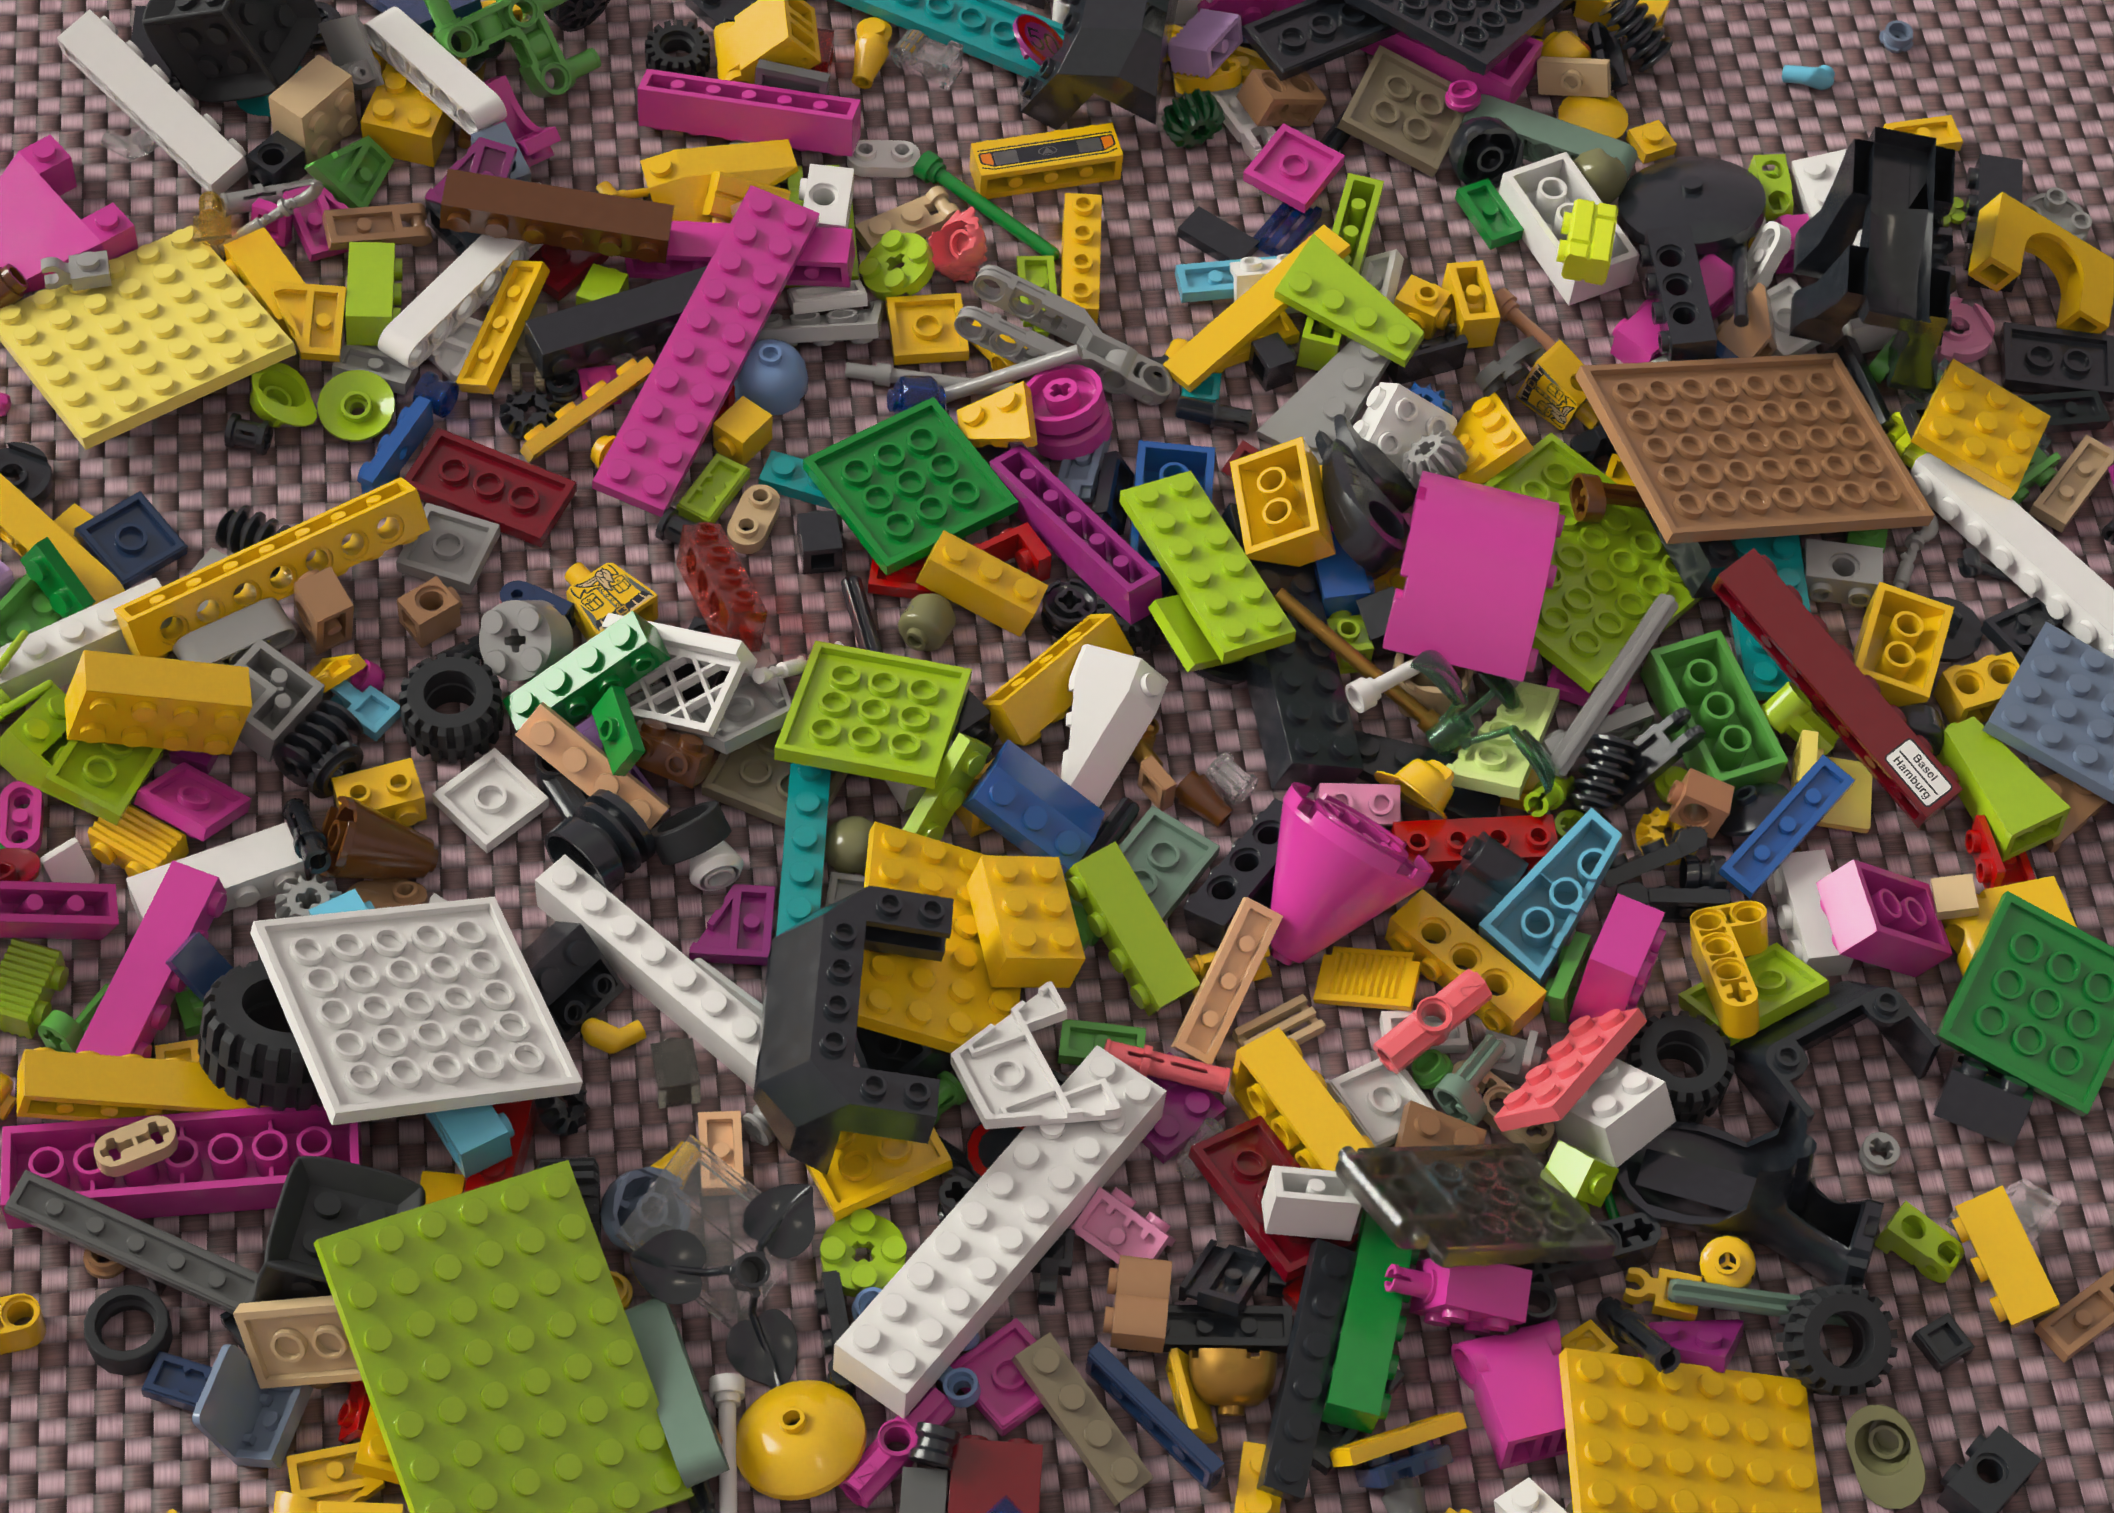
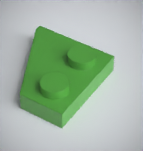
[304,135,395,208]

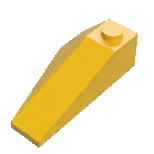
[640,139,799,222]

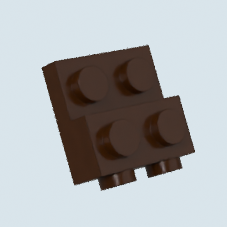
[635,718,721,789]

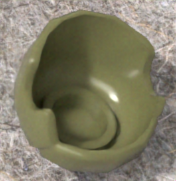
[1573,148,1628,204]
[825,816,874,876]

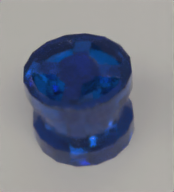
[413,371,459,418]

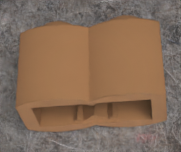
[1103,1255,1172,1353]

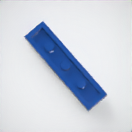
[1719,754,1855,899]

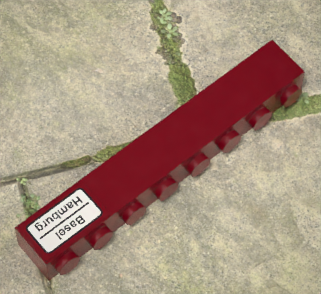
[1711,548,1963,828]

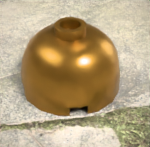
[1189,1348,1277,1416]

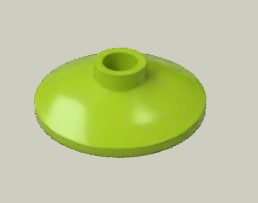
[317,370,395,442]

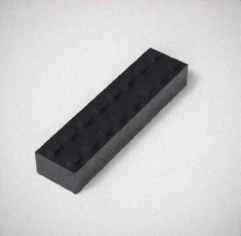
[1221,503,1364,793]

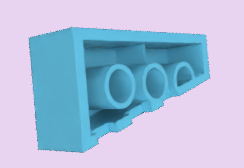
[1479,807,1622,987]

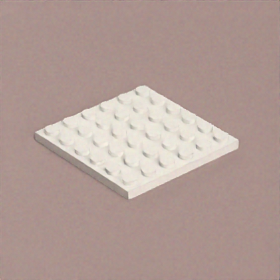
[250,897,583,1125]

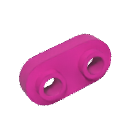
[0,781,44,853]

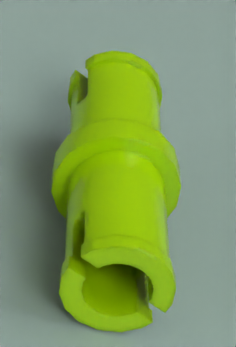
[1524,772,1575,817]

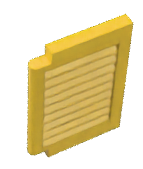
[1313,946,1421,1011]

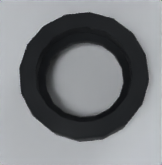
[651,801,732,865]
[83,1285,173,1376]

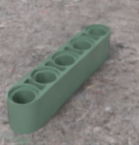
[1460,94,1638,178]
[625,1298,730,1489]

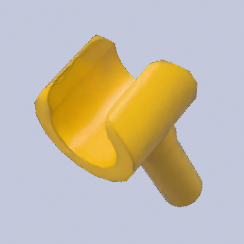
[596,181,649,199]

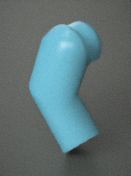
[1782,65,1835,90]

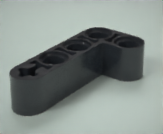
[1502,1212,1662,1330]

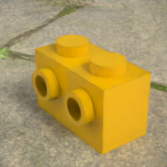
[331,758,427,827]

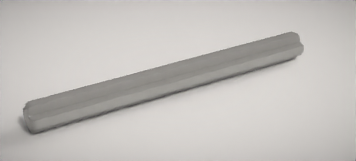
[1546,593,1678,778]

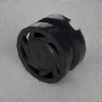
[1041,578,1098,639]

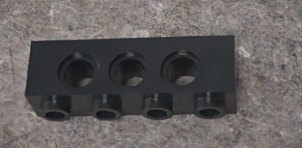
[1638,225,1717,361]
[1183,798,1283,948]

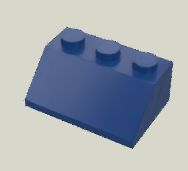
[962,739,1105,874]

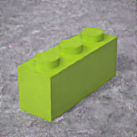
[345,242,403,346]

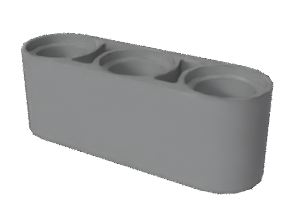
[172,598,297,666]

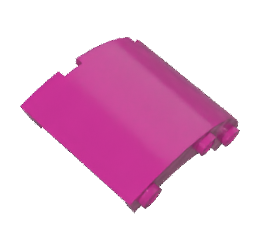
[1383,471,1565,682]

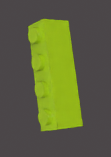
[1064,841,1201,1017]

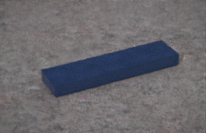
[1085,1341,1225,1491]

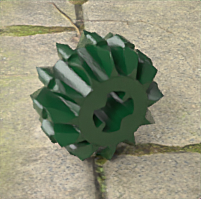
[1161,88,1225,149]

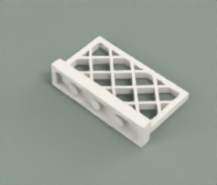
[602,613,758,737]

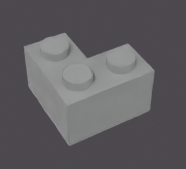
[234,638,325,762]

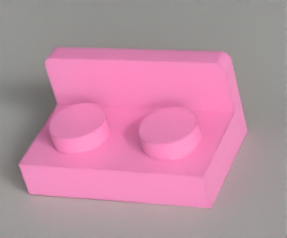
[1314,783,1401,826]
[1070,1187,1176,1264]

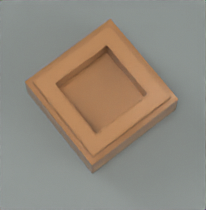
[1137,755,1177,811]

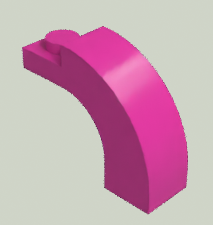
[483,75,561,167]

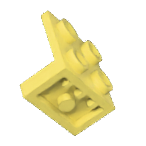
[1791,730,1873,833]

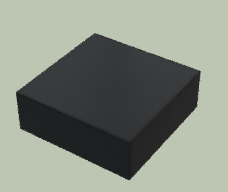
[1911,1313,1975,1373]

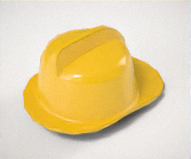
[1374,758,1454,819]

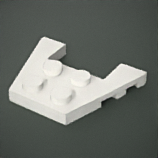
[950,981,1121,1129]

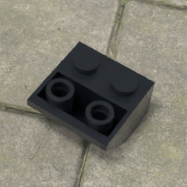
[522,921,626,1042]
[1933,1052,2034,1147]

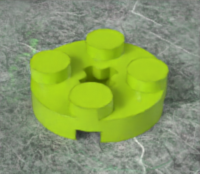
[858,229,935,301]
[820,1209,907,1297]

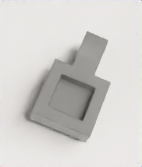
[40,250,112,291]

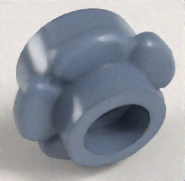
[1879,20,1914,53]

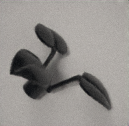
[629,1184,815,1388]

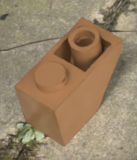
[1716,282,1777,358]

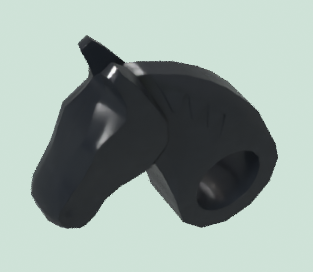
[1315,414,1417,575]

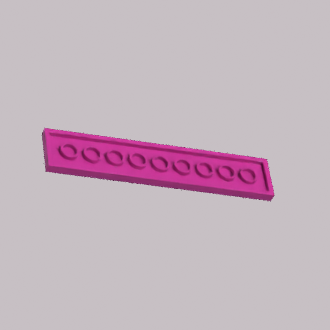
[592,185,820,517]

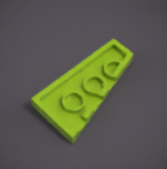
[1274,233,1424,368]

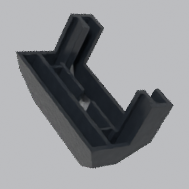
[1020,0,1178,130]
[753,886,954,1175]

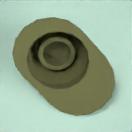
[1845,1404,1926,1509]

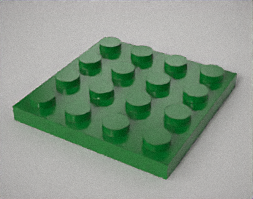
[803,397,1018,576]
[1935,891,2114,1117]

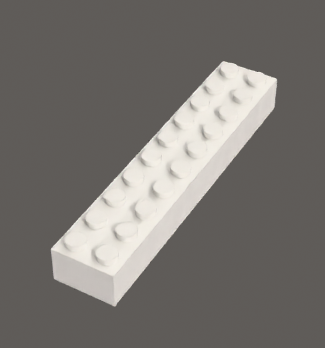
[833,1045,1167,1419]

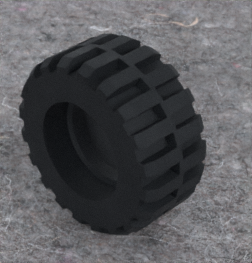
[198,960,323,1111]

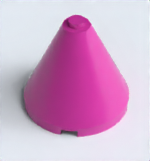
[1269,782,1433,966]

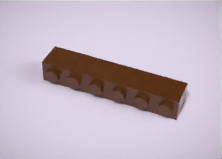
[440,169,674,264]

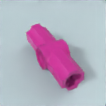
[838,1387,955,1509]

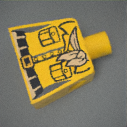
[1515,339,1600,430]
[565,562,658,641]

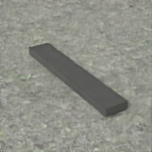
[4,1170,259,1314]

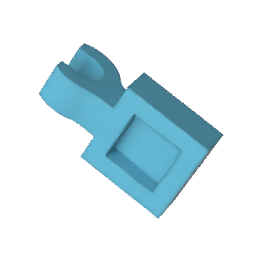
[330,680,401,741]

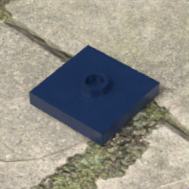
[74,491,188,590]

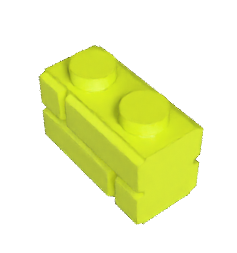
[1556,199,1618,285]

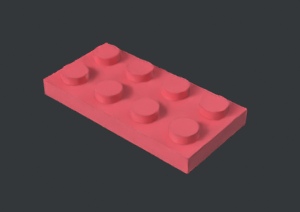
[1493,1008,1647,1132]

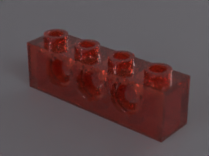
[676,522,768,652]

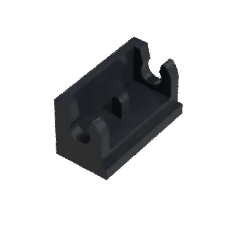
[1386,323,1468,385]

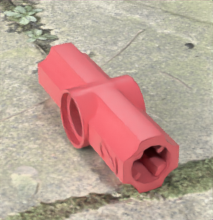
[1373,968,1492,1074]

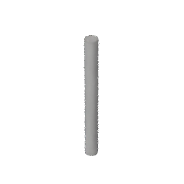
[938,344,1083,404]

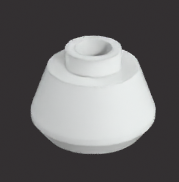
[689,841,744,891]

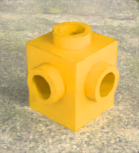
[1394,274,1452,340]

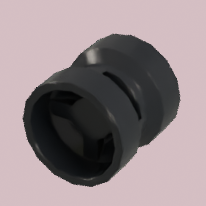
[1679,854,1727,889]

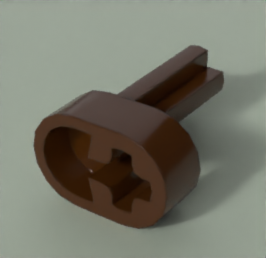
[1569,473,1647,523]

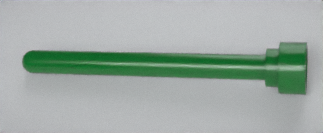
[913,150,1060,261]

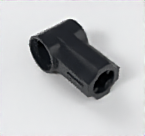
[535,754,590,819]

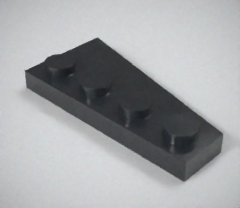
[1355,730,1501,819]

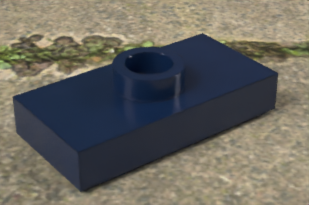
[141,1351,212,1412]

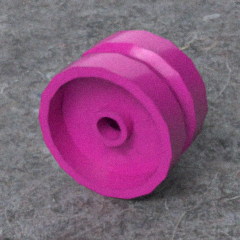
[1027,364,1113,460]

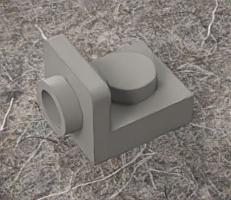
[1484,1029,1543,1085]

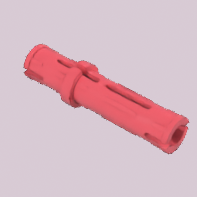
[1104,1039,1231,1095]

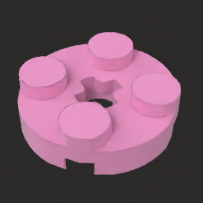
[1938,297,1995,366]

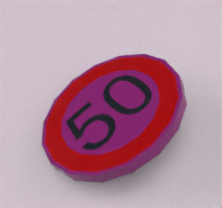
[1013,14,1063,66]

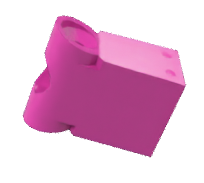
[1451,1319,1568,1470]

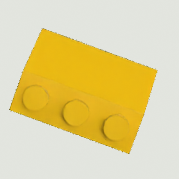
[1230,437,1335,567]
[1853,582,1954,707]

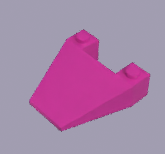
[0,134,138,294]

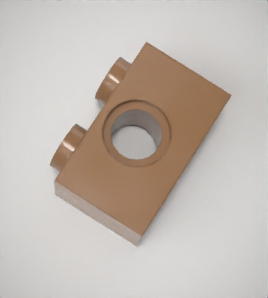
[294,566,354,655]

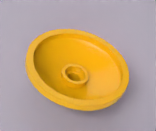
[736,1380,867,1501]

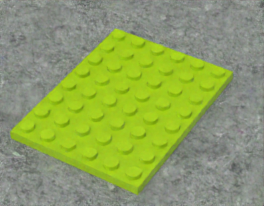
[314,1160,694,1513]

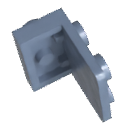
[192,1344,313,1469]

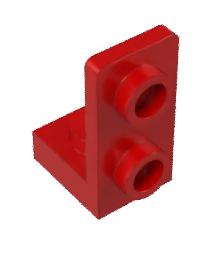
[972,522,1052,582]

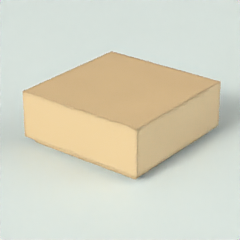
[1931,873,1979,920]

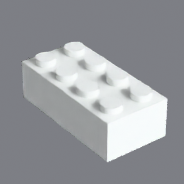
[1499,152,1640,306]

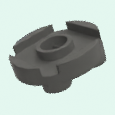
[1475,336,1547,397]

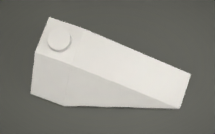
[1061,644,1168,807]

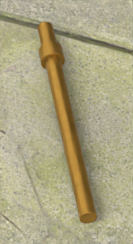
[1274,588,1466,753]

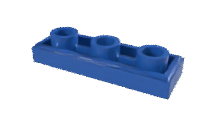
[357,395,434,495]

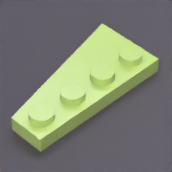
[1446,682,1560,800]

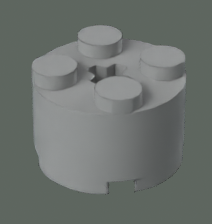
[479,600,573,681]

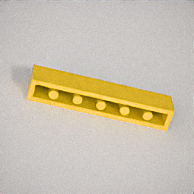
[17,1047,269,1121]

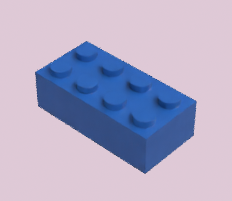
[1129,440,1215,596]

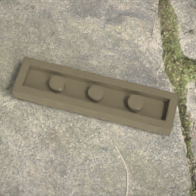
[1012,1332,1154,1506]

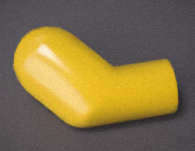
[581,1018,647,1054]

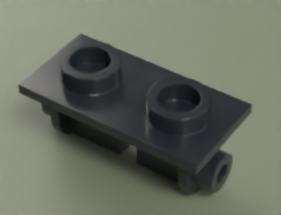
[1584,22,1629,91]

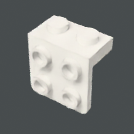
[1353,382,1457,473]

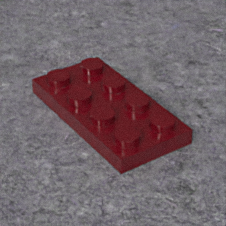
[404,428,577,547]
[1188,1115,1358,1283]

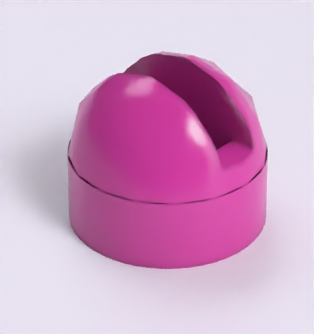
[350,659,385,693]

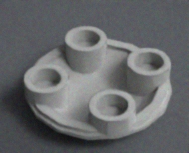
[2023,187,2092,241]

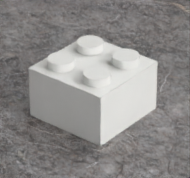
[1553,1058,1676,1168]

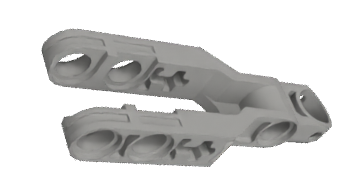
[954,265,1173,406]

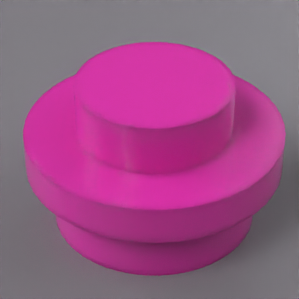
[1445,80,1481,113]

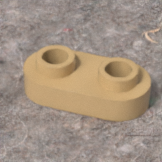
[727,484,780,554]

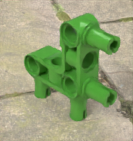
[423,0,602,98]

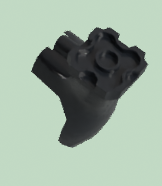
[1615,1100,1884,1288]

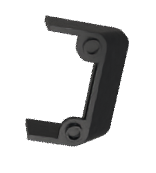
[1730,981,1941,1133]

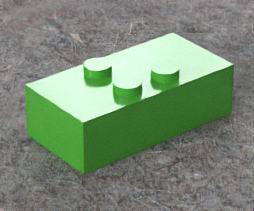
[1640,629,1788,794]

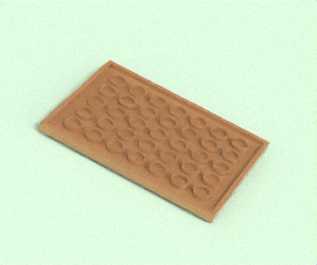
[1575,353,1935,544]

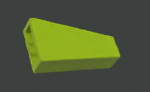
[1936,716,2071,862]

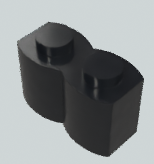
[1436,831,1528,929]

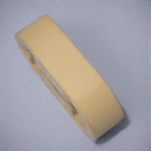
[93,1115,178,1177]

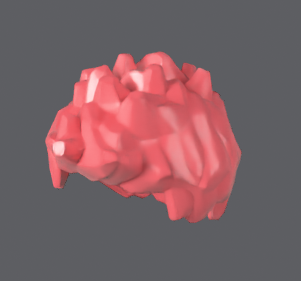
[928,206,987,283]

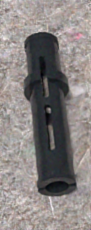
[282,798,332,874]
[1595,1297,1681,1374]

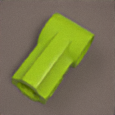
[1760,681,1839,755]

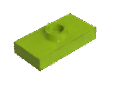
[676,453,750,530]

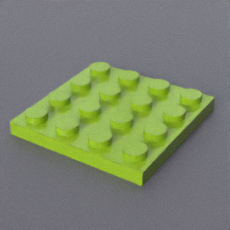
[774,640,972,789]

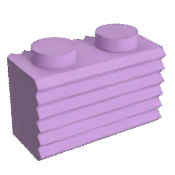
[1167,8,1243,79]

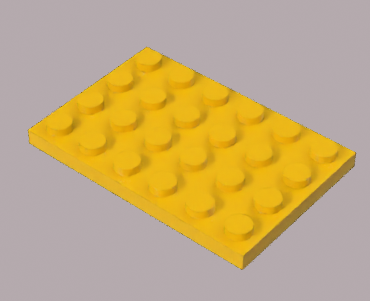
[857,821,1021,1053]
[1559,1347,1822,1513]

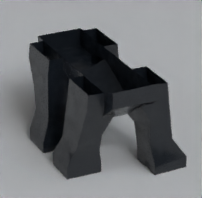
[1789,127,1955,394]

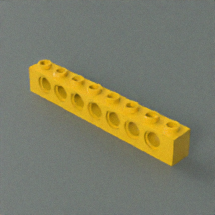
[113,477,430,658]

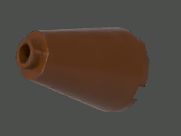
[320,796,439,879]

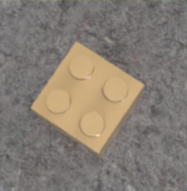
[268,54,358,165]

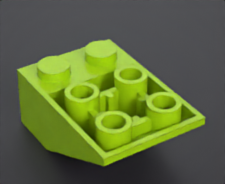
[0,684,98,817]

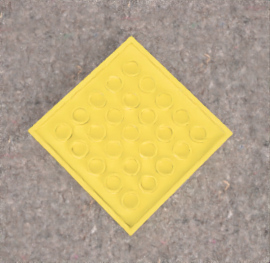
[0,225,296,450]

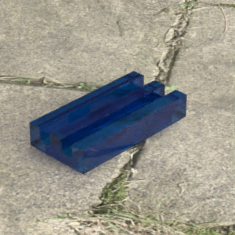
[1253,202,1322,256]

